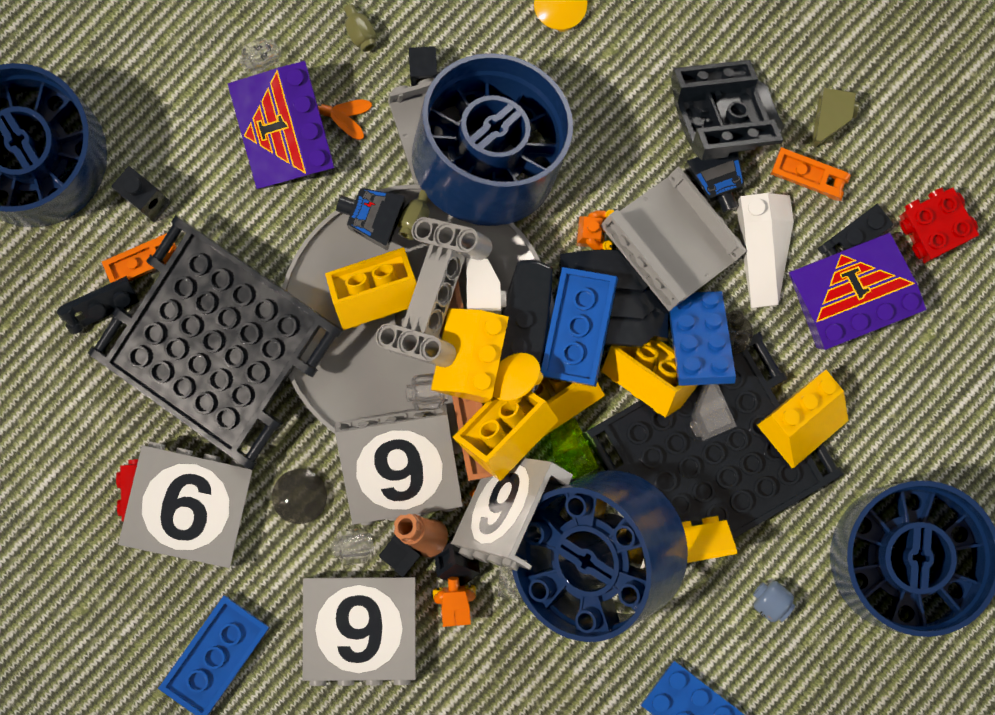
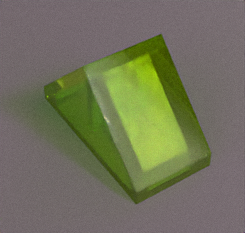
[550,418,599,479]

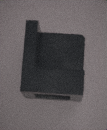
[409,46,437,87]
[379,534,421,577]
[434,541,480,586]

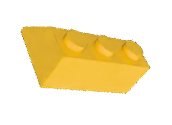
[325,247,416,330]
[430,308,509,403]
[601,340,698,418]
[757,370,849,468]
[535,377,605,438]
[453,391,559,481]
[682,516,737,563]

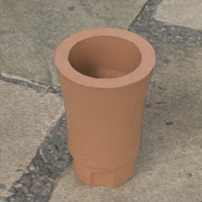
[394,514,448,557]

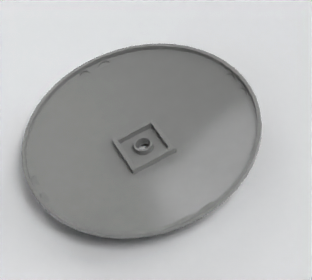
[282,184,554,454]

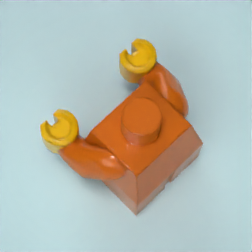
[576,210,614,250]
[433,577,476,627]

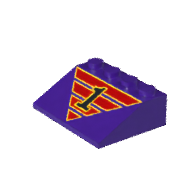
[227,61,335,189]
[788,233,927,350]

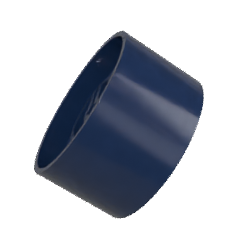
[412,53,573,226]
[0,63,107,227]
[512,470,688,642]
[830,481,995,637]

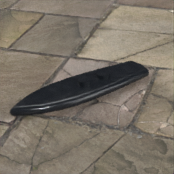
[500,260,553,393]

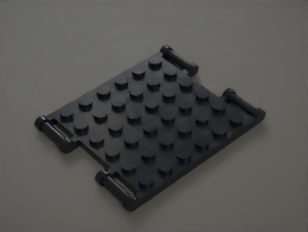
[88,215,344,470]
[581,332,845,566]

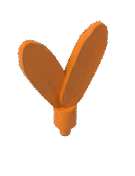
[318,99,372,140]

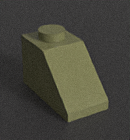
[811,88,859,147]

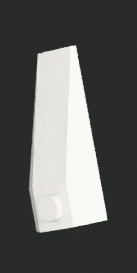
[737,193,794,309]

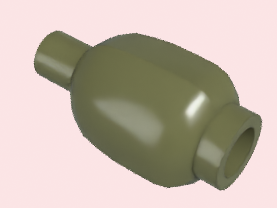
[344,4,377,52]
[397,190,430,240]

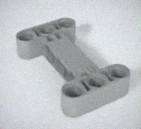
[375,217,492,367]

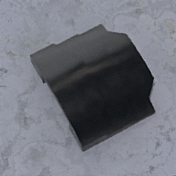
[671,60,785,160]
[559,250,668,348]

